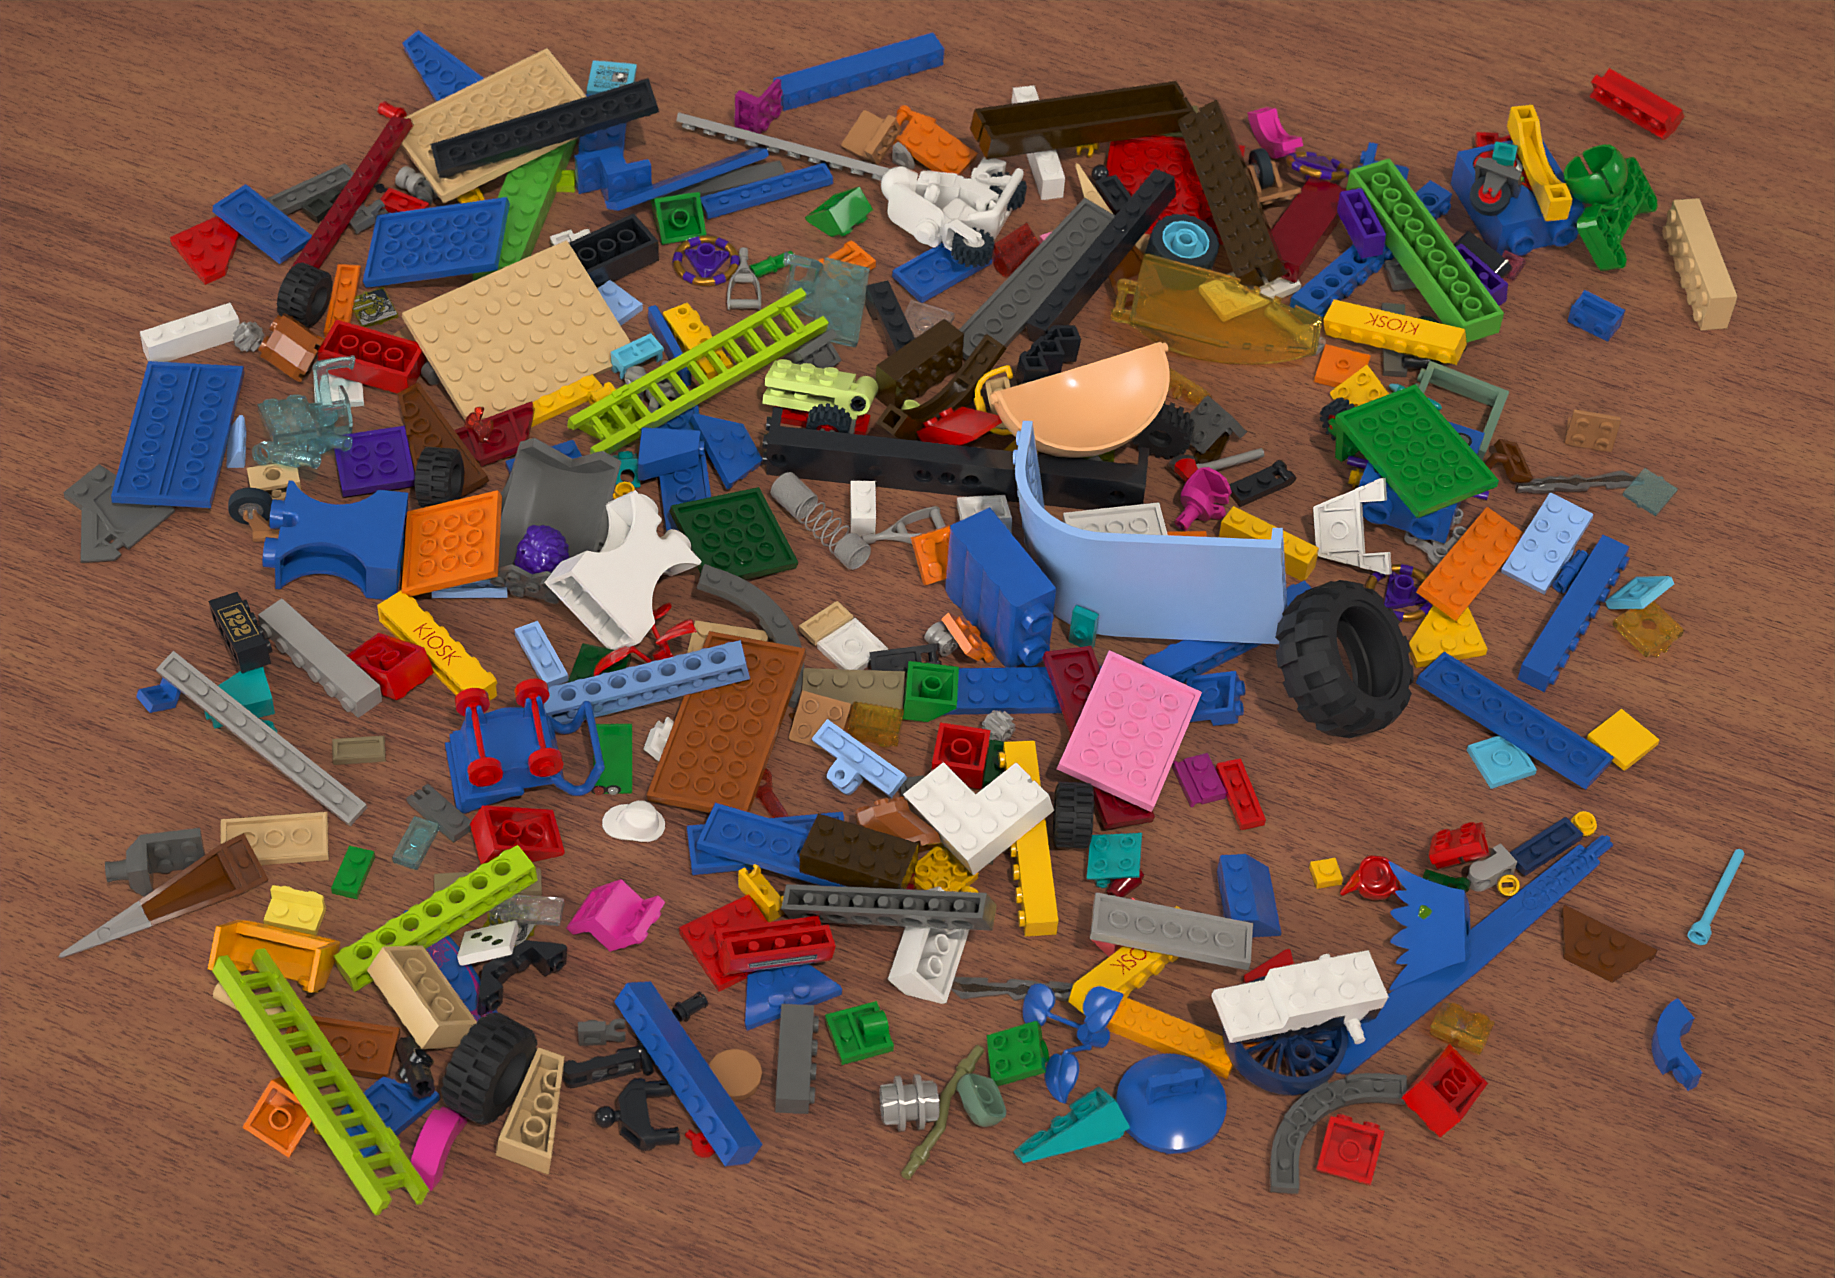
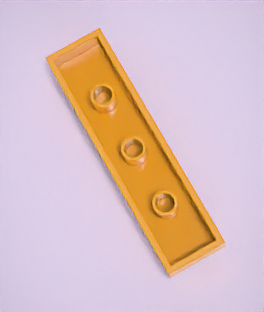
[1106,998,1234,1079]

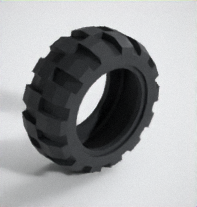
[1275,580,1414,739]

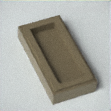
[332,736,386,765]

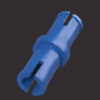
[1552,549,1589,593]

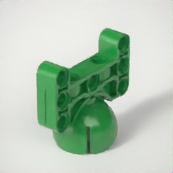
[1564,144,1658,272]

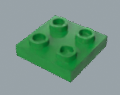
[825,1001,894,1065]
[987,1020,1049,1087]

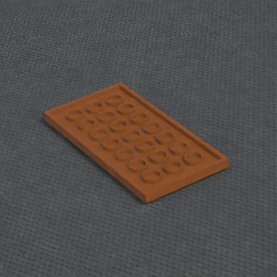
[647,631,807,813]

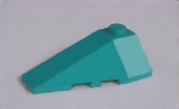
[1013,1086,1130,1163]

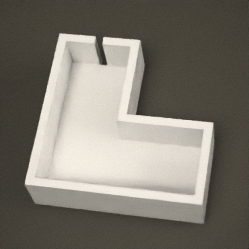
[903,762,1054,876]

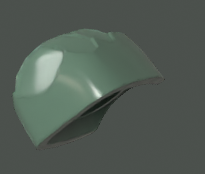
[956,1073,1006,1127]

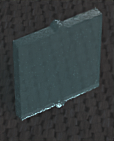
[1623,468,1678,516]

